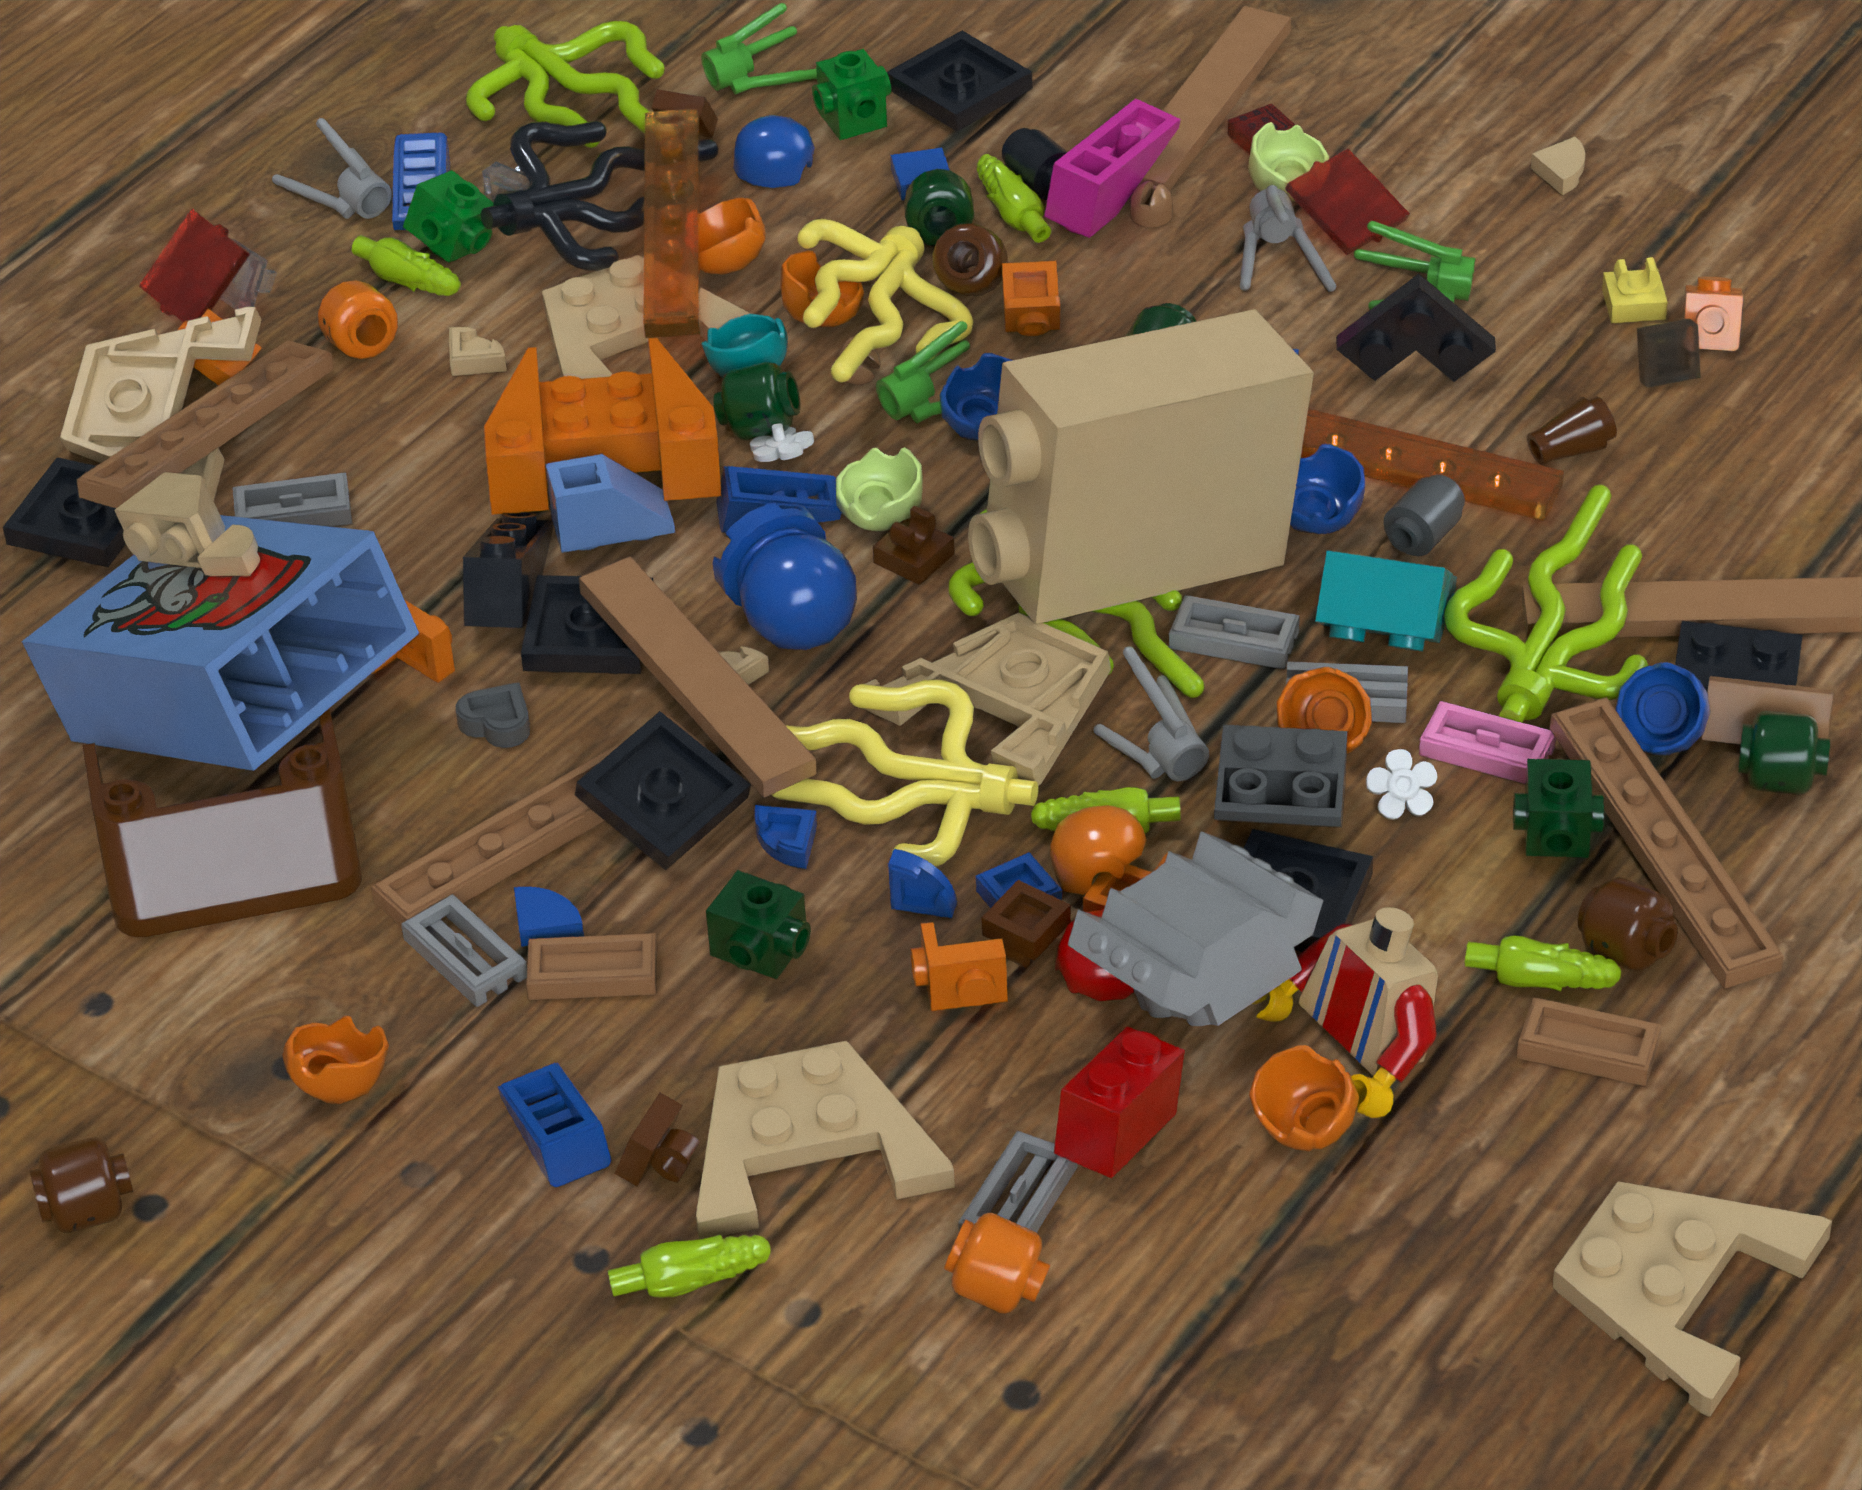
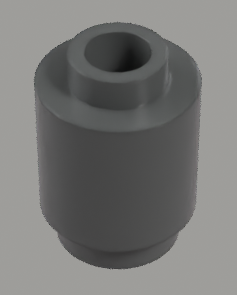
[1384,474,1465,556]

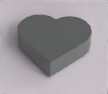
[456,682,530,748]

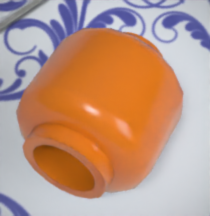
[318,280,398,359]
[944,1213,1051,1314]

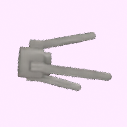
[272,118,392,219]
[1240,185,1336,292]
[1094,646,1209,781]

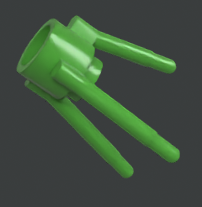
[701,3,817,95]
[1354,221,1476,310]
[876,321,970,424]

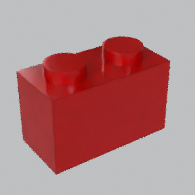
[1054,1026,1185,1179]

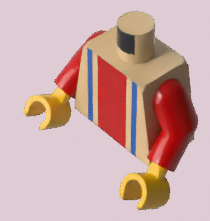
[1252,907,1438,1118]

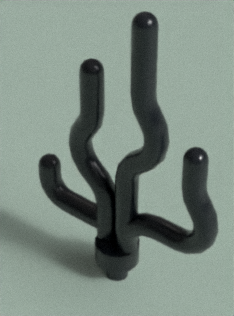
[481,121,719,271]

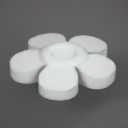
[750,423,814,462]
[1366,749,1437,820]

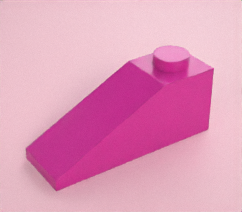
[1044,98,1181,238]

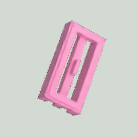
[1419,701,1556,784]

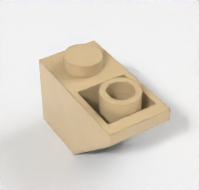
[114,472,225,568]

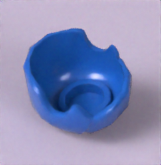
[733,115,815,188]
[939,353,1013,440]
[1290,444,1365,534]
[1615,662,1711,756]

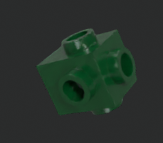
[1513,759,1604,858]
[706,870,811,980]

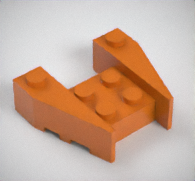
[484,338,721,515]

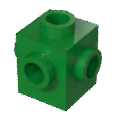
[812,49,891,141]
[403,170,494,263]

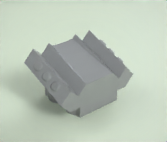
[1068,831,1323,1026]

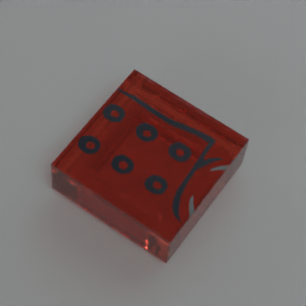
[1228,103,1295,155]

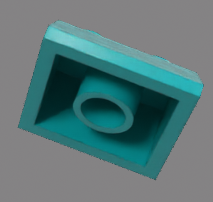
[1315,551,1457,652]

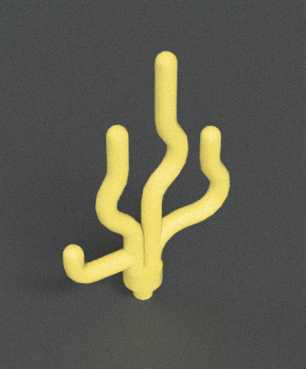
[797,219,974,383]
[771,680,1038,867]

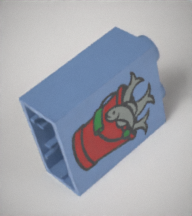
[22,515,419,771]

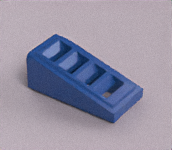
[392,132,451,230]
[716,466,841,533]
[498,1063,611,1187]

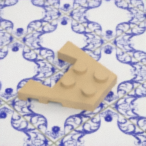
[542,255,750,379]
[60,307,262,501]
[862,613,1111,786]
[696,1041,955,1239]
[1553,1181,1832,1417]

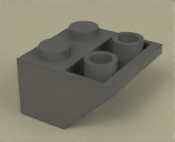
[1214,725,1347,828]

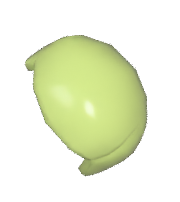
[1248,122,1330,202]
[836,448,923,531]

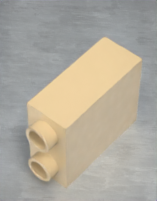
[968,309,1314,625]

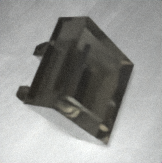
[1637,318,1701,388]

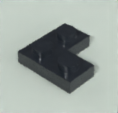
[1336,273,1496,382]

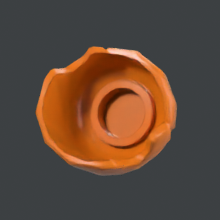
[684,197,766,275]
[780,250,864,327]
[1277,667,1372,754]
[1050,805,1147,895]
[282,1016,389,1104]
[1249,1045,1359,1152]

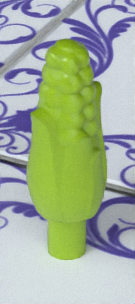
[976,154,1052,243]
[352,235,461,296]
[1031,787,1181,834]
[1465,935,1621,992]
[608,1235,771,1298]

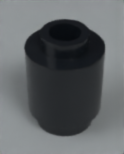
[1002,128,1068,200]

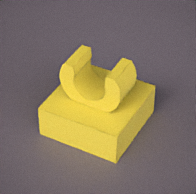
[1602,257,1668,323]

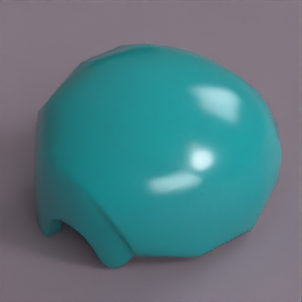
[701,313,788,378]

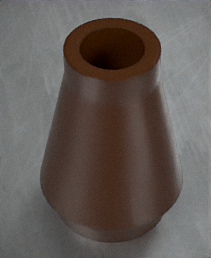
[1527,396,1617,465]

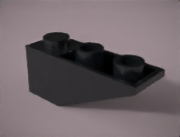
[463,512,553,628]

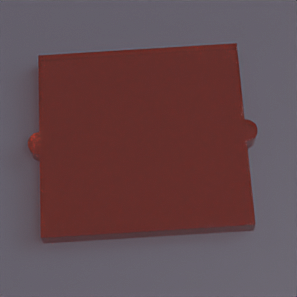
[1285,148,1410,256]
[139,209,250,322]

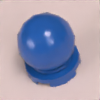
[712,502,857,650]

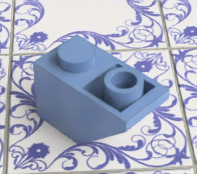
[545,454,675,553]

